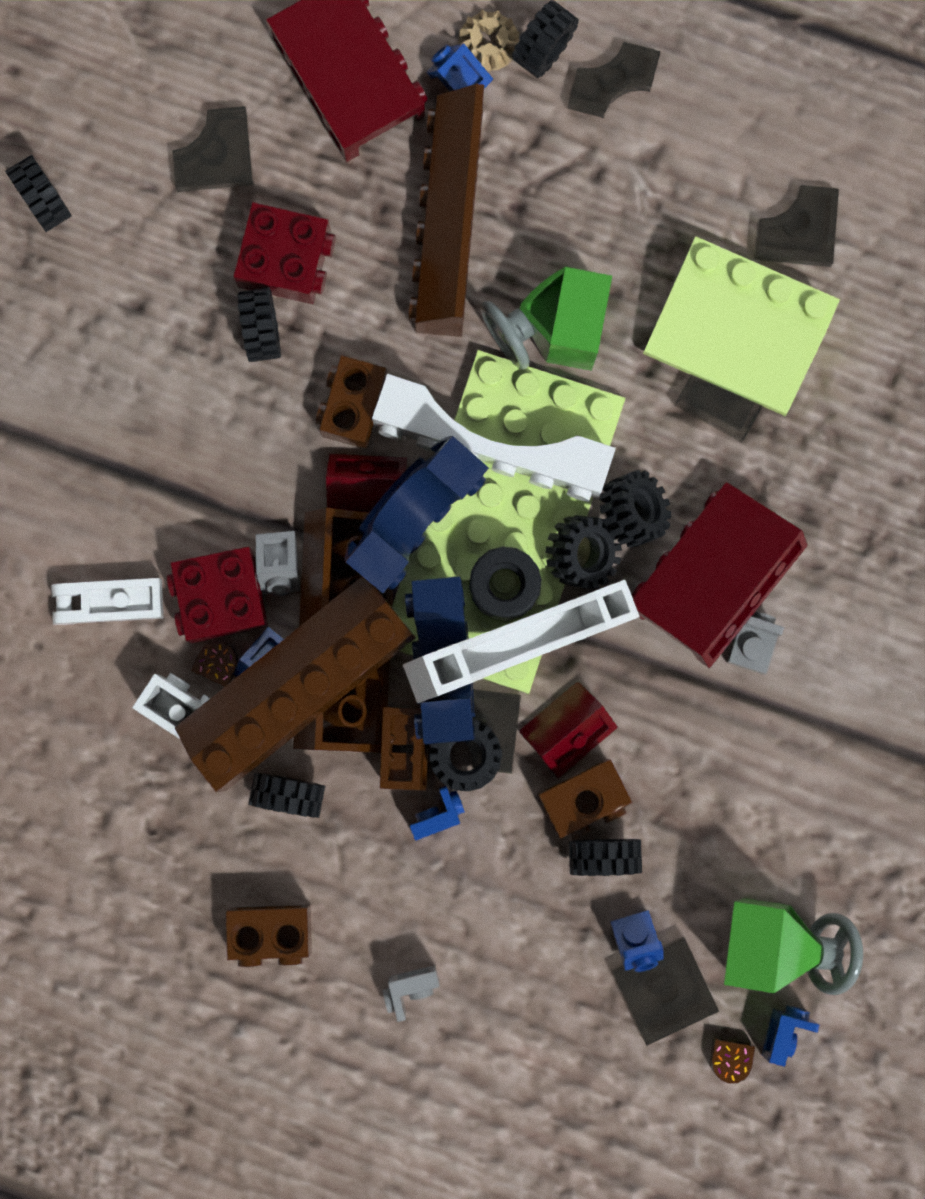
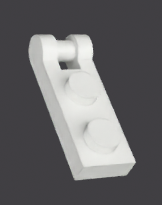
[51,578,164,625]

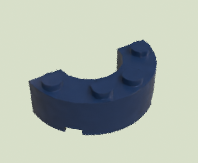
[344,436,489,593]
[405,576,475,745]

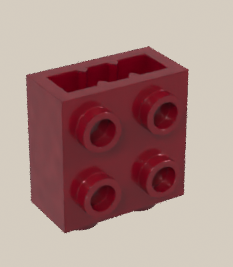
[233,202,336,305]
[167,546,269,643]

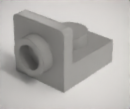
[256,531,301,596]
[726,612,784,675]
[383,965,440,1022]

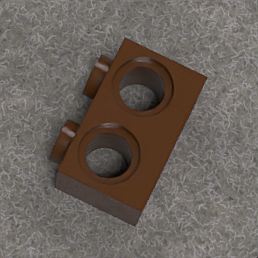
[315,355,388,450]
[380,707,428,791]
[226,904,312,967]

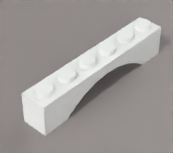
[372,374,616,502]
[403,580,640,703]

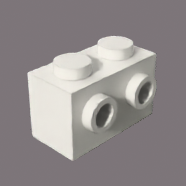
[132,673,210,739]

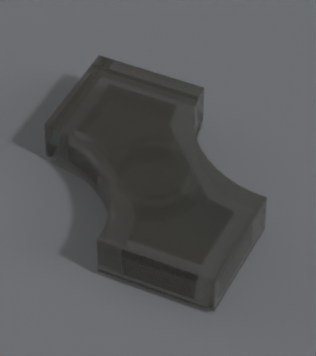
[567,42,661,118]

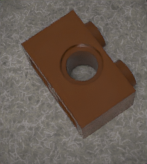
[537,759,632,841]

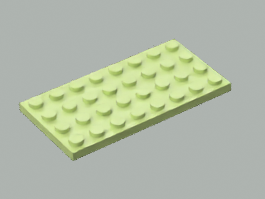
[392,350,626,694]

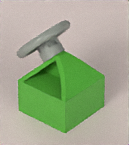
[480,267,612,371]
[724,898,863,995]

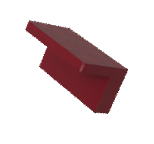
[326,454,407,513]
[520,682,618,778]

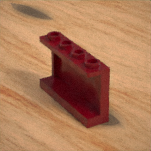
[266,0,428,163]
[632,482,808,669]

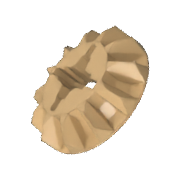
[459,9,519,71]

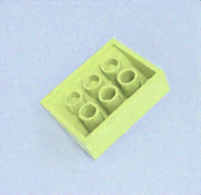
[643,236,840,416]

